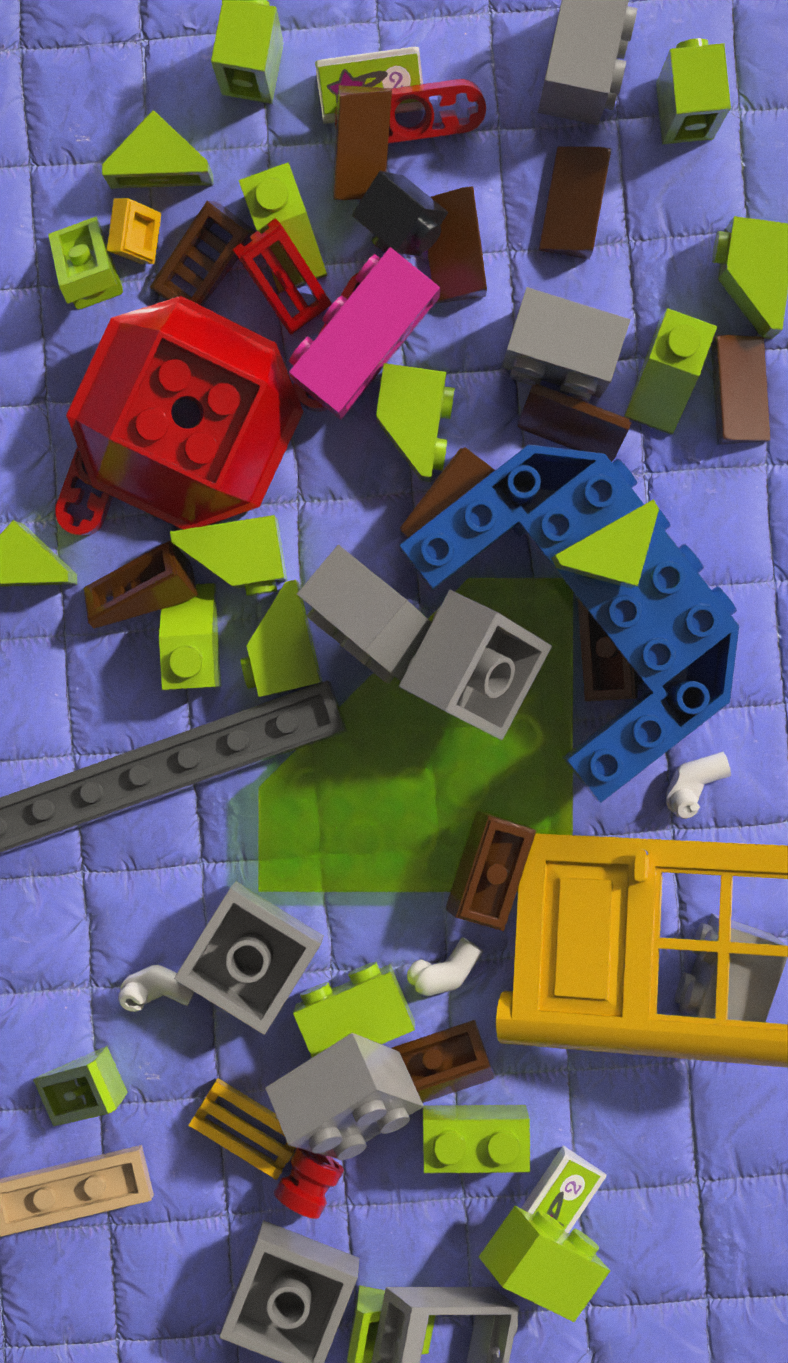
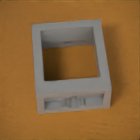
[371,1287,519,1363]

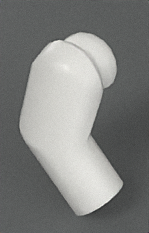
[666,752,731,819]
[407,937,483,996]
[118,965,195,1012]

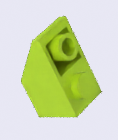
[376,363,455,482]

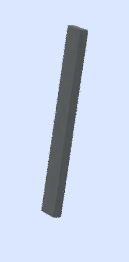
[0,680,347,855]

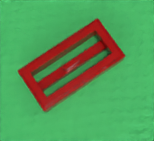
[232,218,332,335]

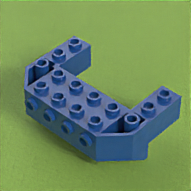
[399,444,739,803]

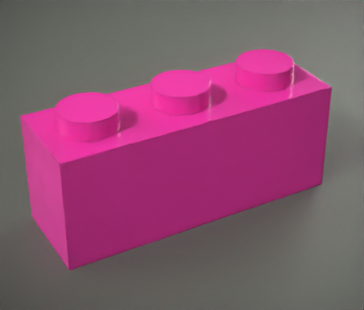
[289,247,440,420]

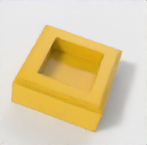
[107,198,161,264]

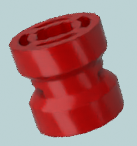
[274,1148,344,1219]

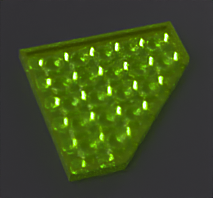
[258,578,573,892]

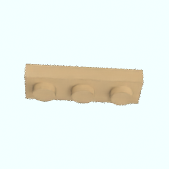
[0,1145,154,1237]

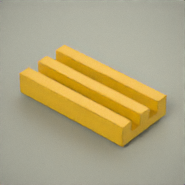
[188,1078,296,1180]

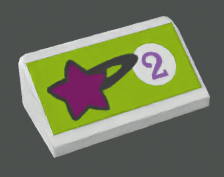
[315,47,425,124]
[521,1145,607,1233]

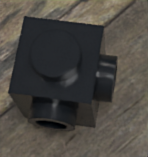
[351,171,449,256]

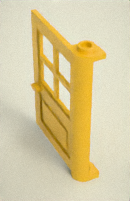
[496,834,788,1068]

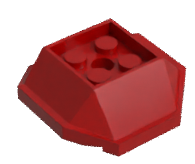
[66,296,303,530]

